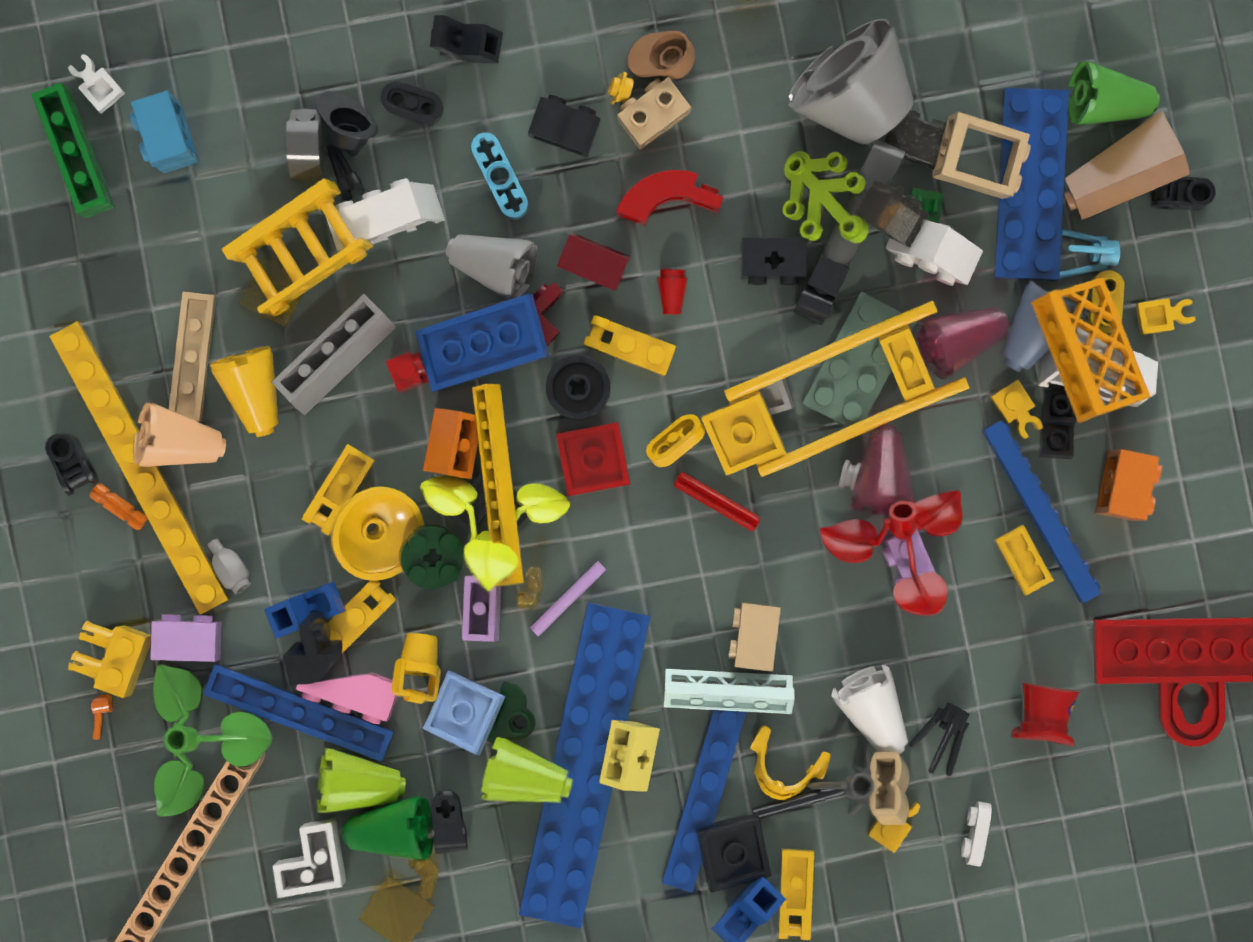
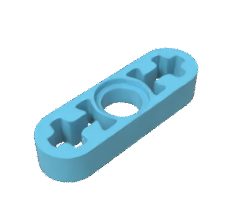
[471,133,529,220]

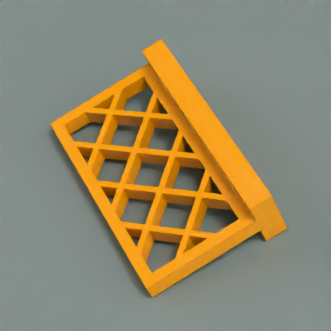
[1031,277,1151,423]

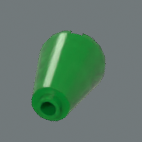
[342,796,434,861]

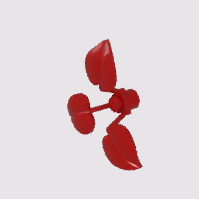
[820,490,963,616]

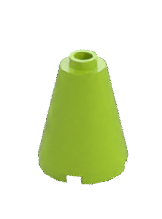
[481,736,573,803]
[317,748,406,813]

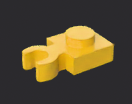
[1135,298,1196,336]
[990,380,1043,439]
[867,802,920,853]

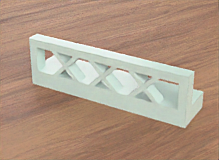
[664,669,794,714]

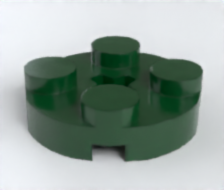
[399,524,464,589]

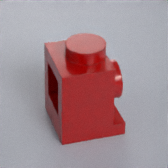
[386,352,429,393]

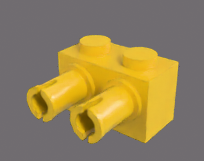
[68,621,151,698]

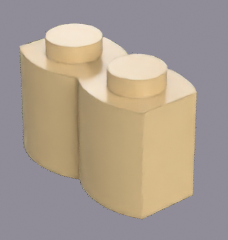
[869,752,909,825]

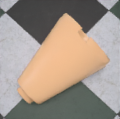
[133,403,226,467]

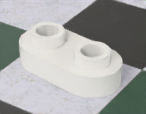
[961,801,992,867]

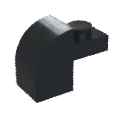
[430,15,503,63]
[283,611,343,685]

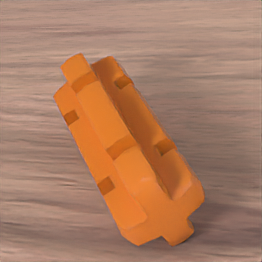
[89,484,148,530]

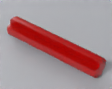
[674,472,761,531]

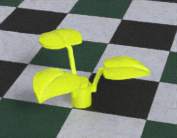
[419,476,570,591]

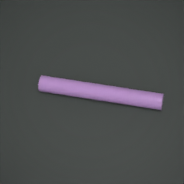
[530,561,607,636]

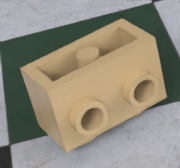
[617,77,691,150]

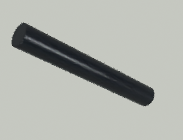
[752,789,846,819]

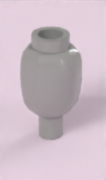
[207,538,251,594]

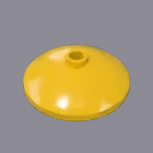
[331,487,424,581]

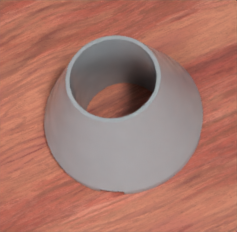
[788,19,914,145]

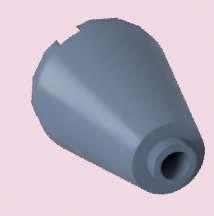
[1001,280,1083,372]

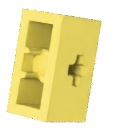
[599,720,660,791]

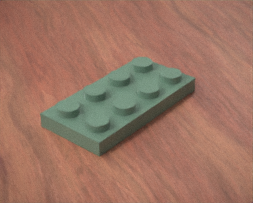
[802,291,917,427]

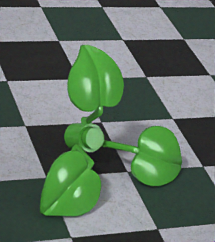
[153,664,272,817]

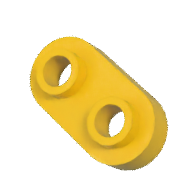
[1088,270,1125,334]
[646,414,705,467]

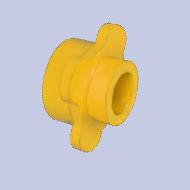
[608,71,634,105]

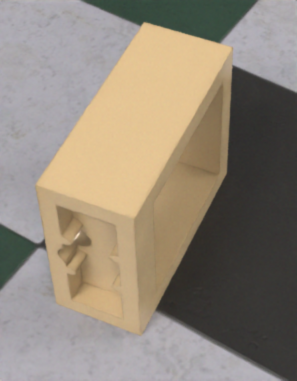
[932,112,1030,199]

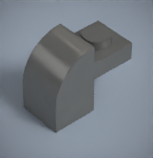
[286,109,325,181]

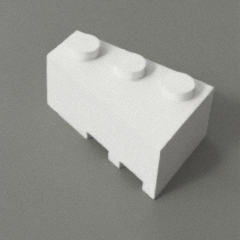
[1038,327,1158,407]

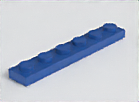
[203,664,394,762]
[662,710,746,893]

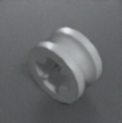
[839,460,862,491]

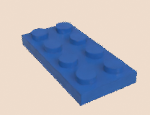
[415,294,549,392]

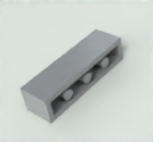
[271,294,396,415]

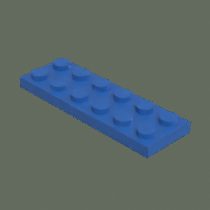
[994,88,1069,281]

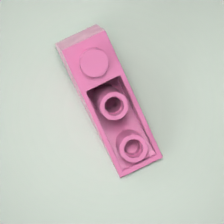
[296,673,398,725]

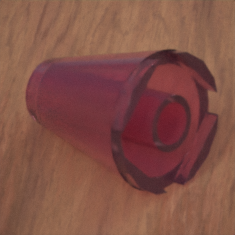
[916,307,1009,379]
[851,425,915,515]

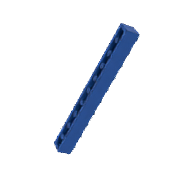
[982,420,1101,603]

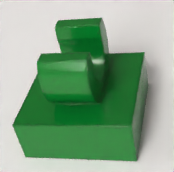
[907,188,944,223]

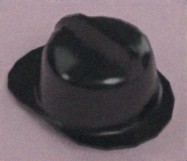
[315,91,378,157]

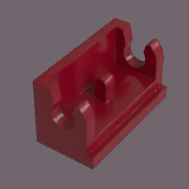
[557,232,631,291]

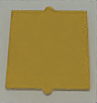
[239,255,303,328]
[359,875,435,942]

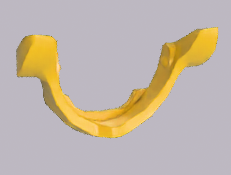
[750,725,831,800]

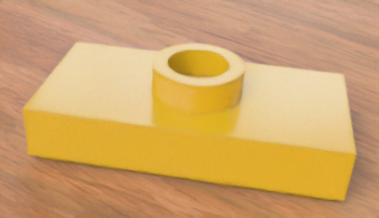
[994,525,1054,596]

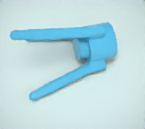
[1043,229,1120,282]

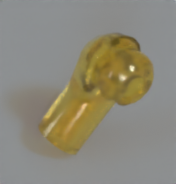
[517,566,543,610]
[408,857,439,899]

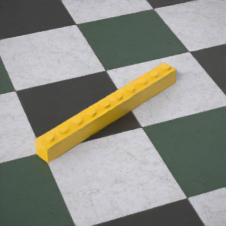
[472,384,524,586]

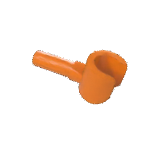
[91,694,113,740]

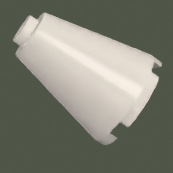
[831,665,908,754]

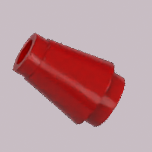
[657,269,688,315]

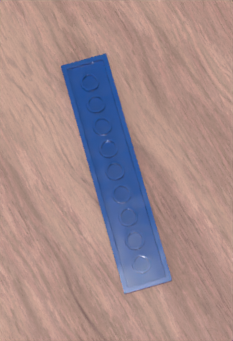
[519,602,650,929]

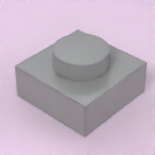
[759,378,795,415]

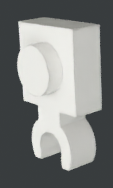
[68,54,125,114]

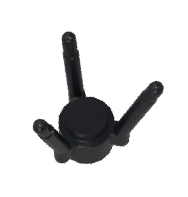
[909,703,970,776]

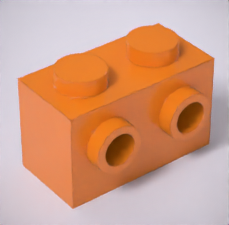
[423,408,478,479]

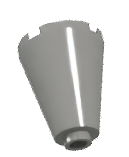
[446,234,538,300]

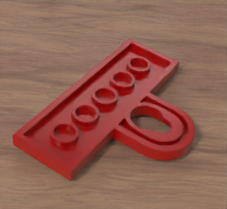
[1093,617,1253,747]

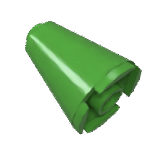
[1068,61,1160,125]

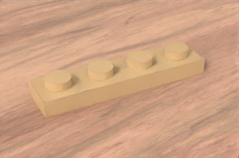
[169,292,216,422]

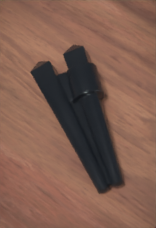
[327,144,365,201]

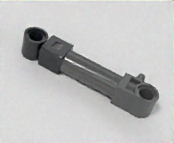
[793,139,905,326]

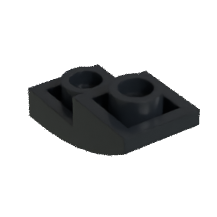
[1039,390,1077,459]

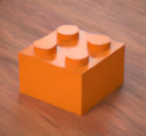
[1095,449,1162,521]

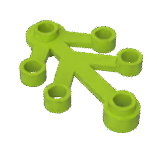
[783,151,869,243]

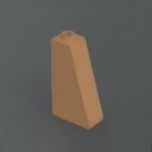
[1064,111,1191,220]

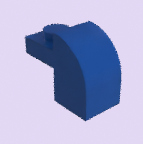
[264,582,346,639]
[711,876,786,942]

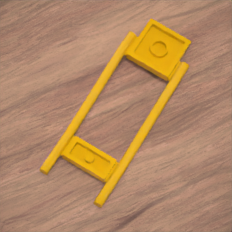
[701,300,970,477]

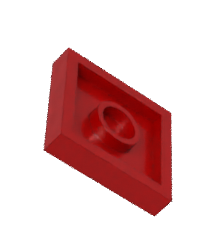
[556,422,630,496]

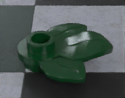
[487,681,536,744]

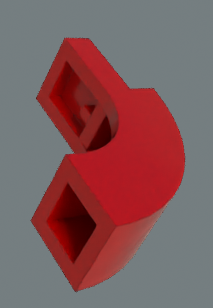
[616,170,724,227]

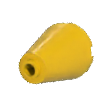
[210,346,279,437]

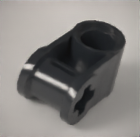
[1151,176,1216,211]
[45,433,99,496]
[431,790,468,854]

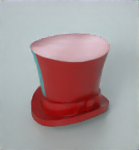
[1010,682,1080,747]

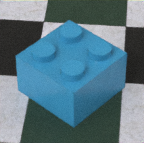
[129,90,199,174]

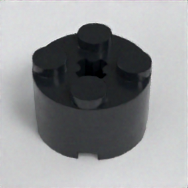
[546,355,610,421]

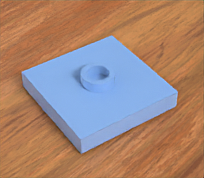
[423,670,506,755]

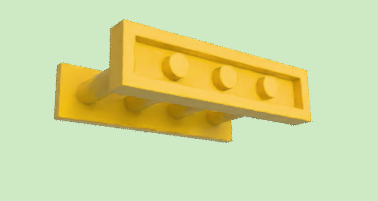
[222,178,373,316]

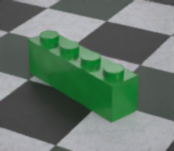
[31,83,115,218]

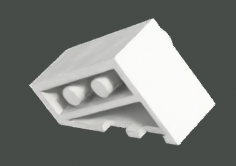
[327,179,445,251]

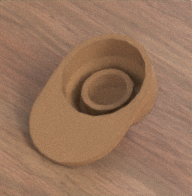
[627,31,696,80]

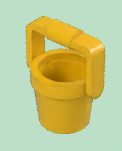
[391,633,441,704]

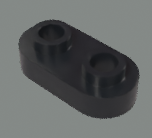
[381,81,444,125]

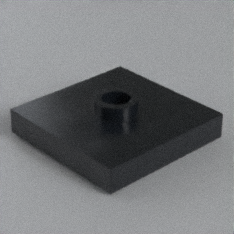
[696,813,772,893]

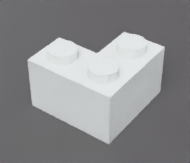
[886,214,983,286]
[273,818,347,898]

